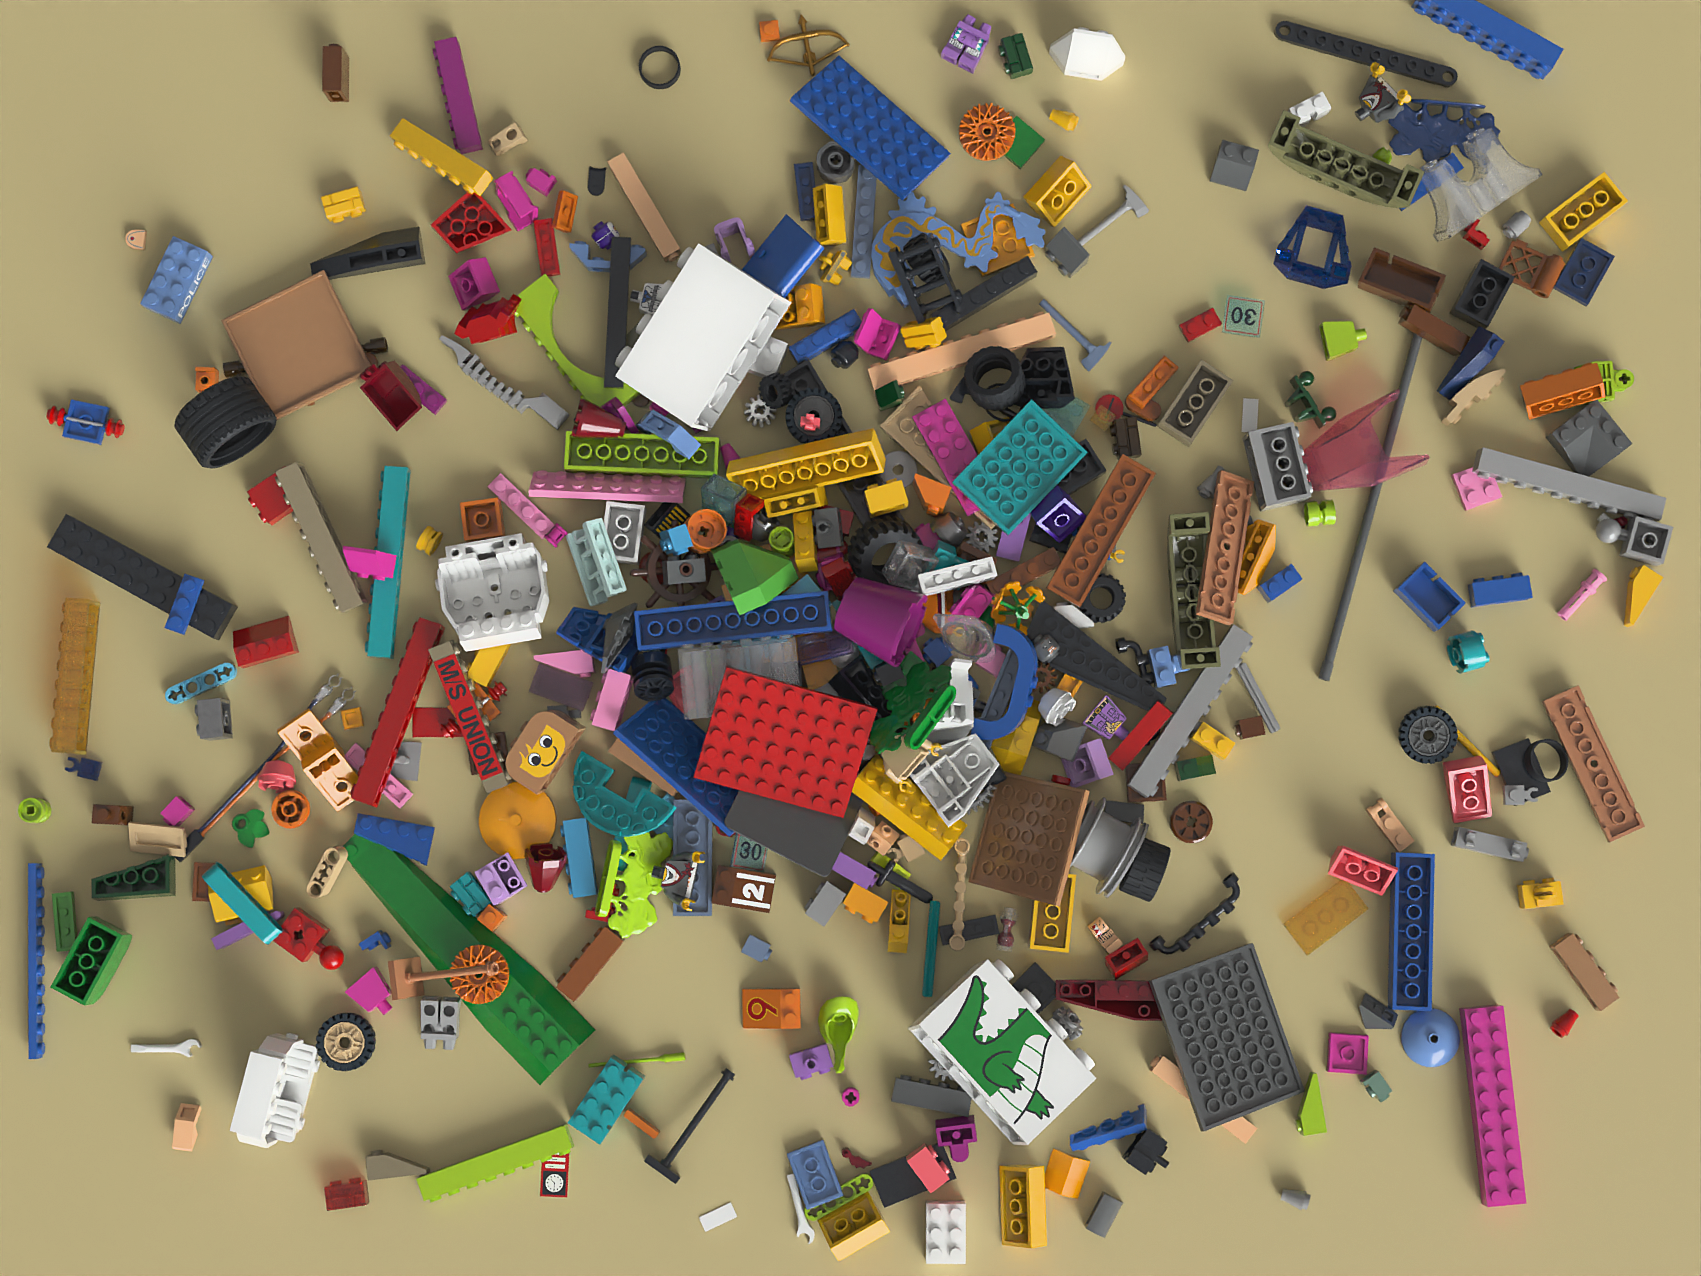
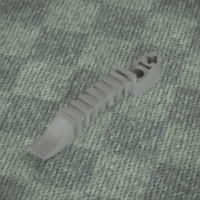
[439,335,570,430]

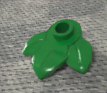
[232,809,270,848]

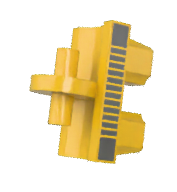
[819,250,852,285]

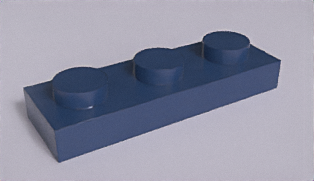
[794,162,816,221]

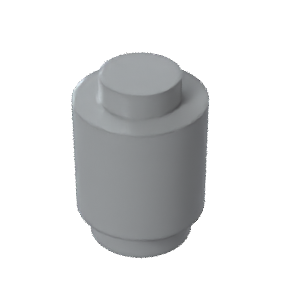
[1502,211,1531,239]

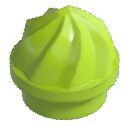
[1372,147,1392,164]

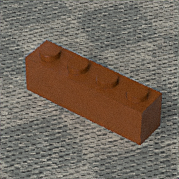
[985,547,1061,597]
[556,926,625,1002]

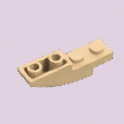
[1441,369,1506,426]

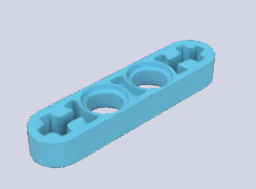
[165,663,237,704]

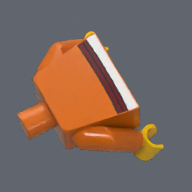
[922,590,963,637]

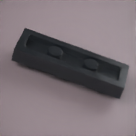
[938,915,1000,946]

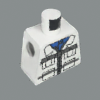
[630,283,663,315]

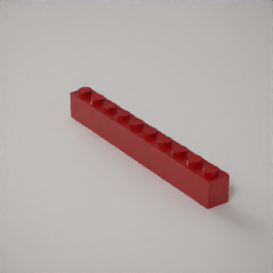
[351,617,445,808]

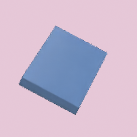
[787,1140,844,1210]

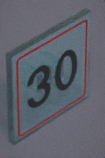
[1222,295,1265,338]
[730,833,768,873]

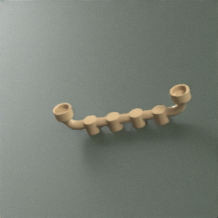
[949,838,970,951]

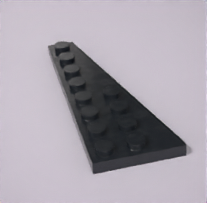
[1027,601,1167,711]

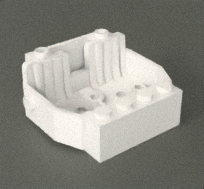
[435,533,550,652]
[230,1033,320,1148]

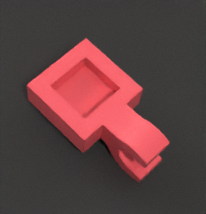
[800,413,821,431]

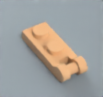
[1366,798,1414,853]

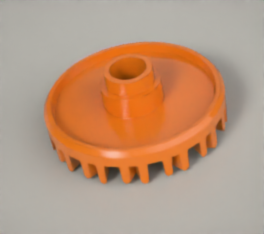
[959,103,1016,161]
[450,945,509,1004]

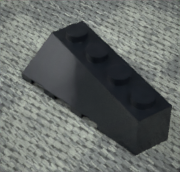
[828,654,892,722]

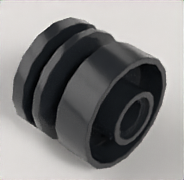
[631,651,674,701]

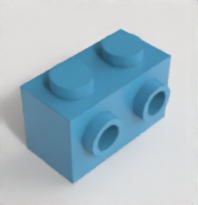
[659,524,693,556]

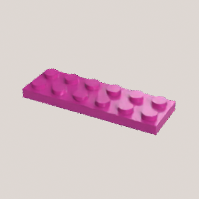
[912,398,980,517]

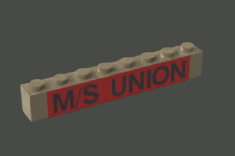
[428,640,512,793]

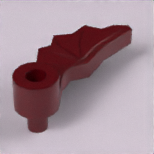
[842,1148,872,1169]

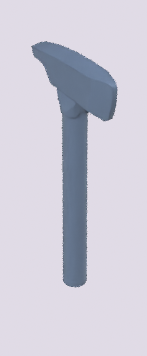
[1039,299,1112,371]

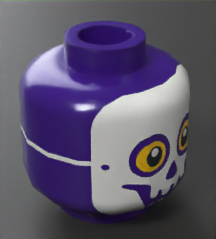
[592,221,620,250]

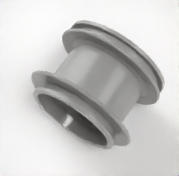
[1070,797,1149,898]

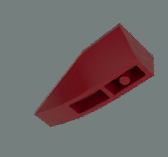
[1056,980,1162,1021]

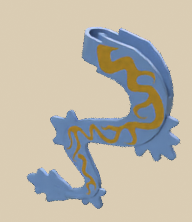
[871,191,1046,309]

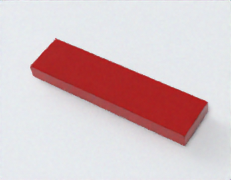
[1108,700,1173,771]

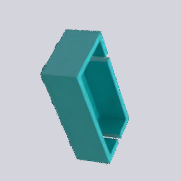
[568,1054,646,1145]

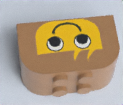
[506,710,586,795]

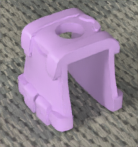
[714,218,755,263]

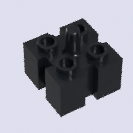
[1122,1127,1169,1175]

